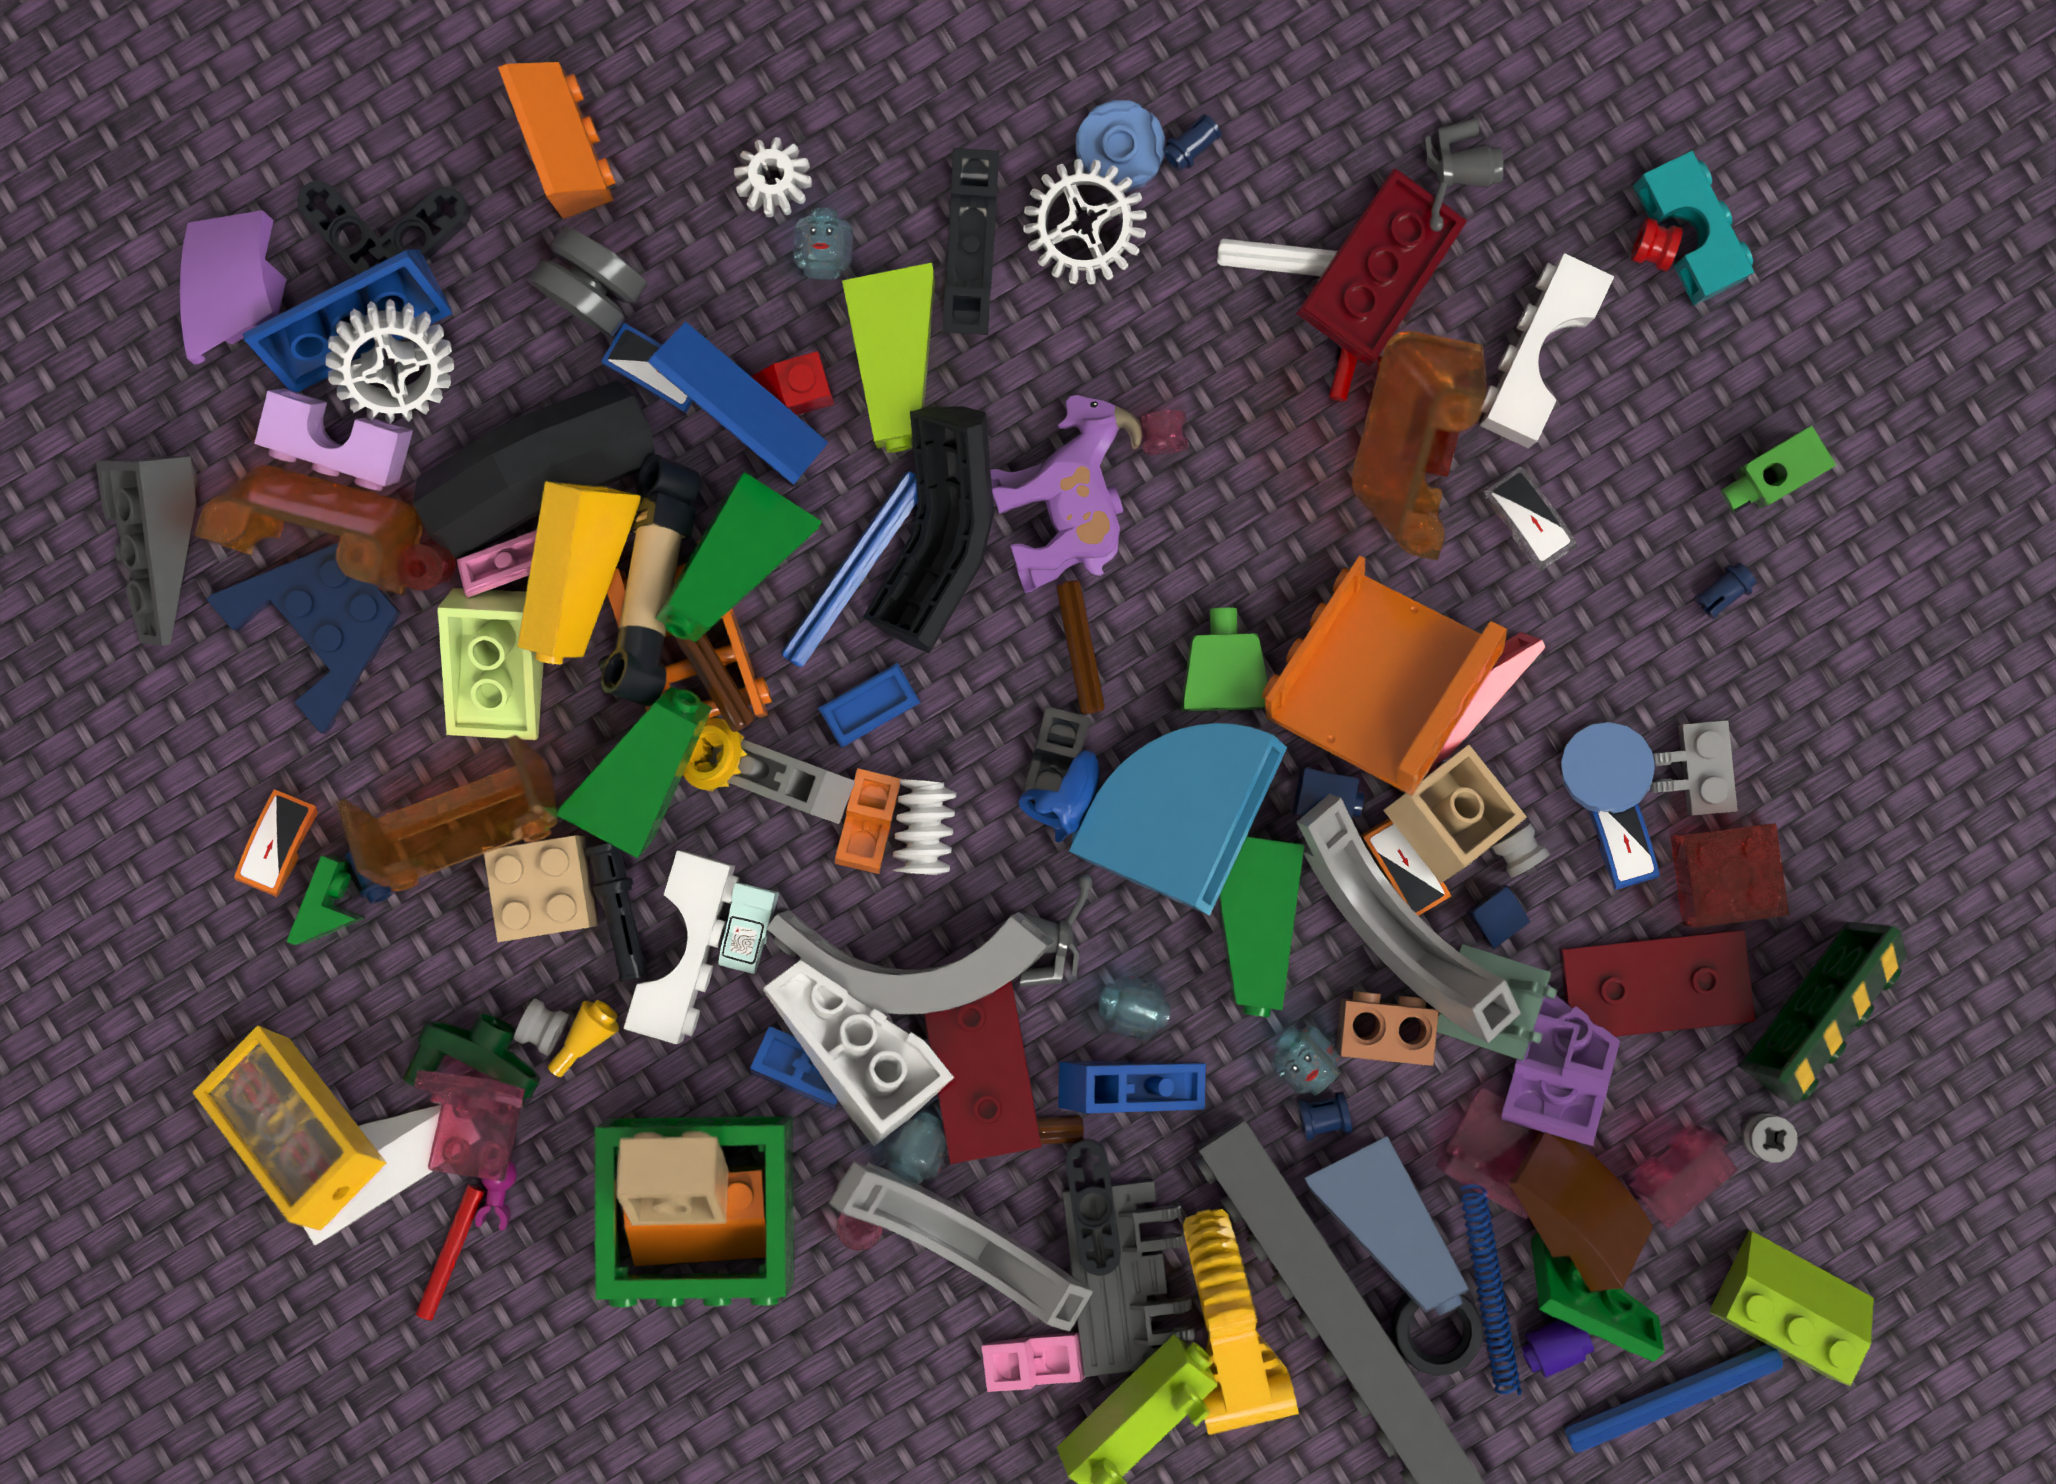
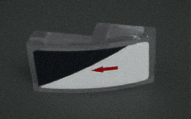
[1484,466,1577,572]

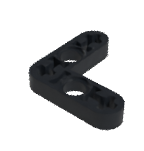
[297,181,471,275]

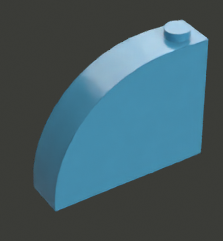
[1069,723,1287,916]

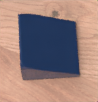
[1466,885,1531,949]

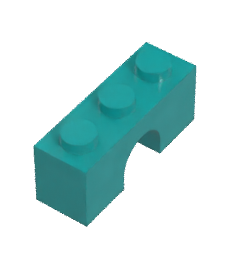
[1633,150,1754,306]

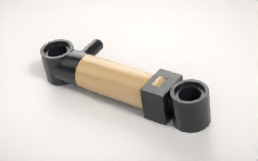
[598,454,700,706]

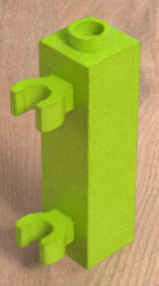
[1056,1334,1218,1484]

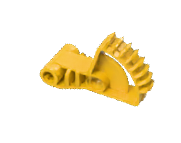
[1183,1209,1299,1435]

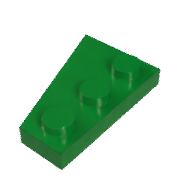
[1530,1232,1665,1362]

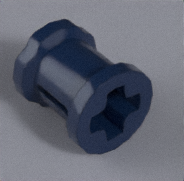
[1297,1091,1352,1141]

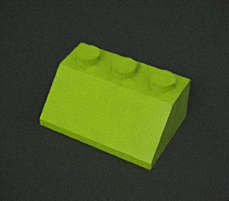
[1709,1230,1874,1386]

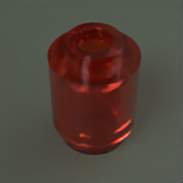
[397,541,455,591]

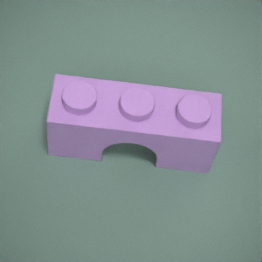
[254,388,413,490]

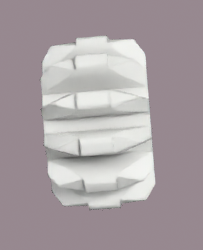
[734,137,812,218]

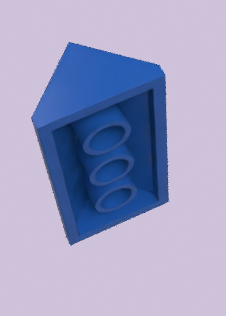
[243,249,453,393]
[648,322,829,485]

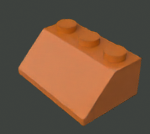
[498,62,616,219]
[623,1164,766,1266]

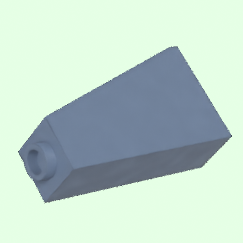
[1305,1136,1469,1316]

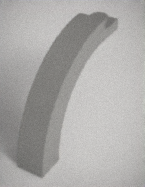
[1297,794,1521,1043]
[766,910,1054,1014]
[829,1162,1093,1332]

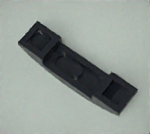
[942,148,999,335]

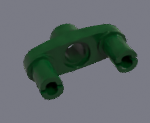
[403,1013,541,1132]

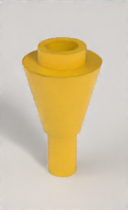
[547,1000,619,1077]

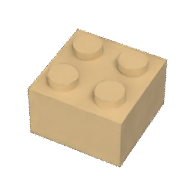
[1383,745,1527,883]
[484,835,599,942]
[617,1132,729,1225]

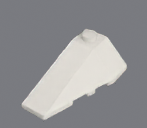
[763,960,954,1146]
[303,1099,485,1245]

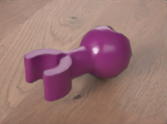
[475,1156,517,1231]

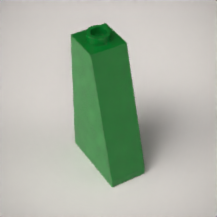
[655,472,822,643]
[557,686,712,858]
[1217,837,1304,1017]

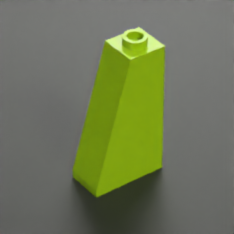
[842,263,935,453]

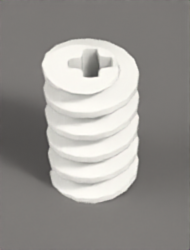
[892,779,957,875]

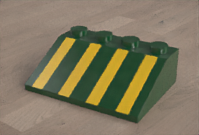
[1738,922,1906,1105]

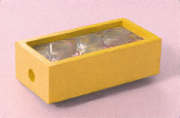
[192,1026,387,1231]

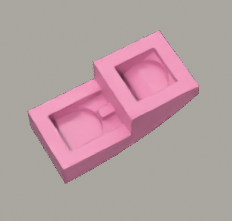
[981,1332,1085,1392]

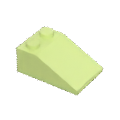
[437,588,544,740]

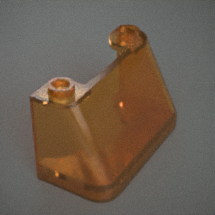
[1352,331,1487,561]
[194,465,423,596]

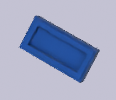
[818,663,920,748]

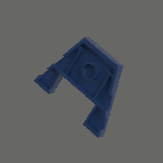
[206,543,401,734]

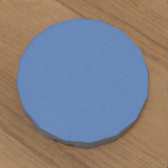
[1076,100,1165,192]
[1561,722,1655,813]

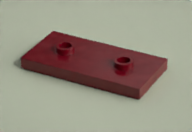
[1296,168,1467,367]
[1559,930,1755,1037]
[924,980,1042,1164]

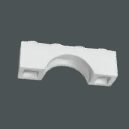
[1478,253,1614,448]
[624,850,739,1044]

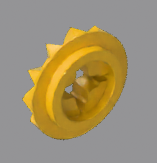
[683,718,747,792]

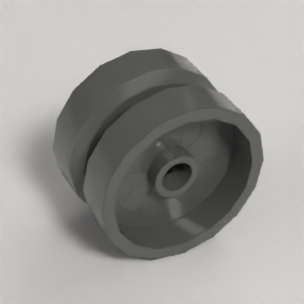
[527,226,648,337]

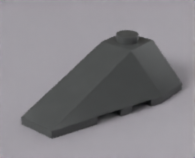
[96,456,198,646]

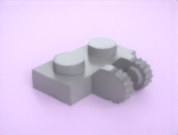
[1651,720,1738,816]

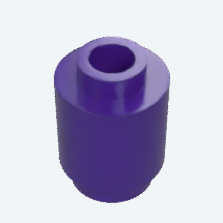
[1520,1319,1594,1378]

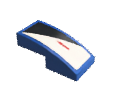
[601,323,693,413]
[1588,804,1660,890]

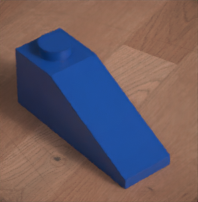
[1058,1061,1206,1113]

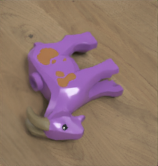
[991,395,1143,593]

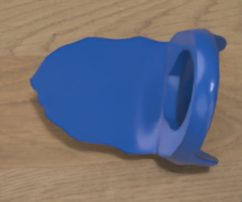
[1018,750,1100,843]

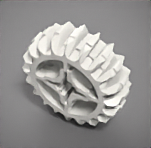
[1023,159,1146,285]
[326,299,454,424]

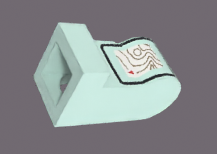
[719,882,779,974]

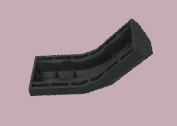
[413,380,655,559]
[863,406,994,654]

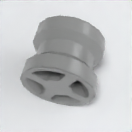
[1491,823,1550,878]
[514,998,569,1056]
[1741,1113,1798,1163]

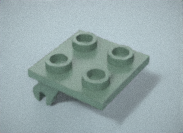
[1437,944,1557,1061]

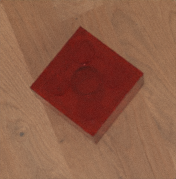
[1670,823,1789,928]

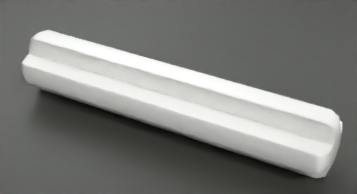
[1217,239,1337,276]

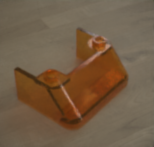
[336,735,558,891]

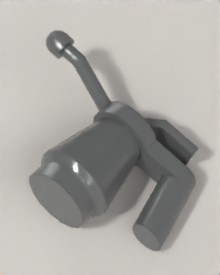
[1424,117,1503,232]
[1009,875,1092,987]

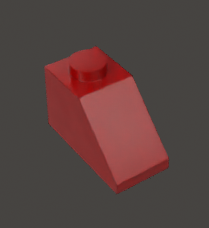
[751,351,835,415]

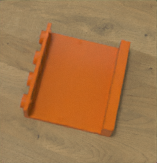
[1262,555,1507,796]

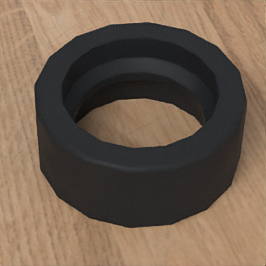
[1391,1293,1483,1376]

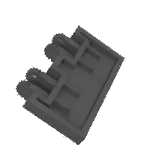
[1062,1179,1196,1377]

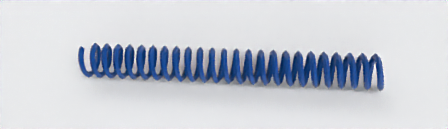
[1460,1184,1522,1396]

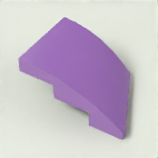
[180,210,286,365]
[1501,984,1620,1146]

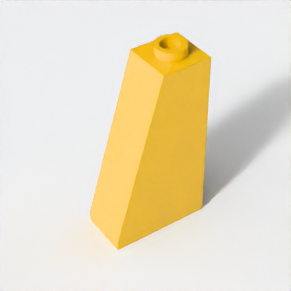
[517,481,641,664]

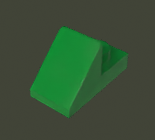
[286,855,366,945]

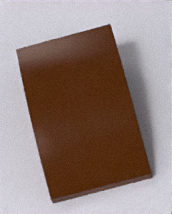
[1509,1131,1654,1292]

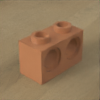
[1335,991,1438,1066]

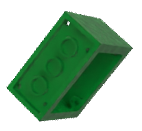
[595,1116,794,1307]

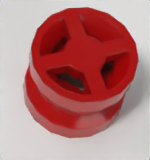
[1631,217,1683,272]

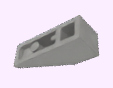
[708,739,855,824]

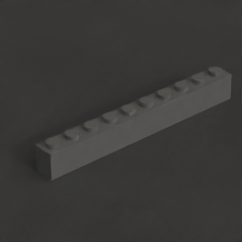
[1195,1116,1485,1484]

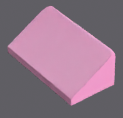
[457,530,537,598]

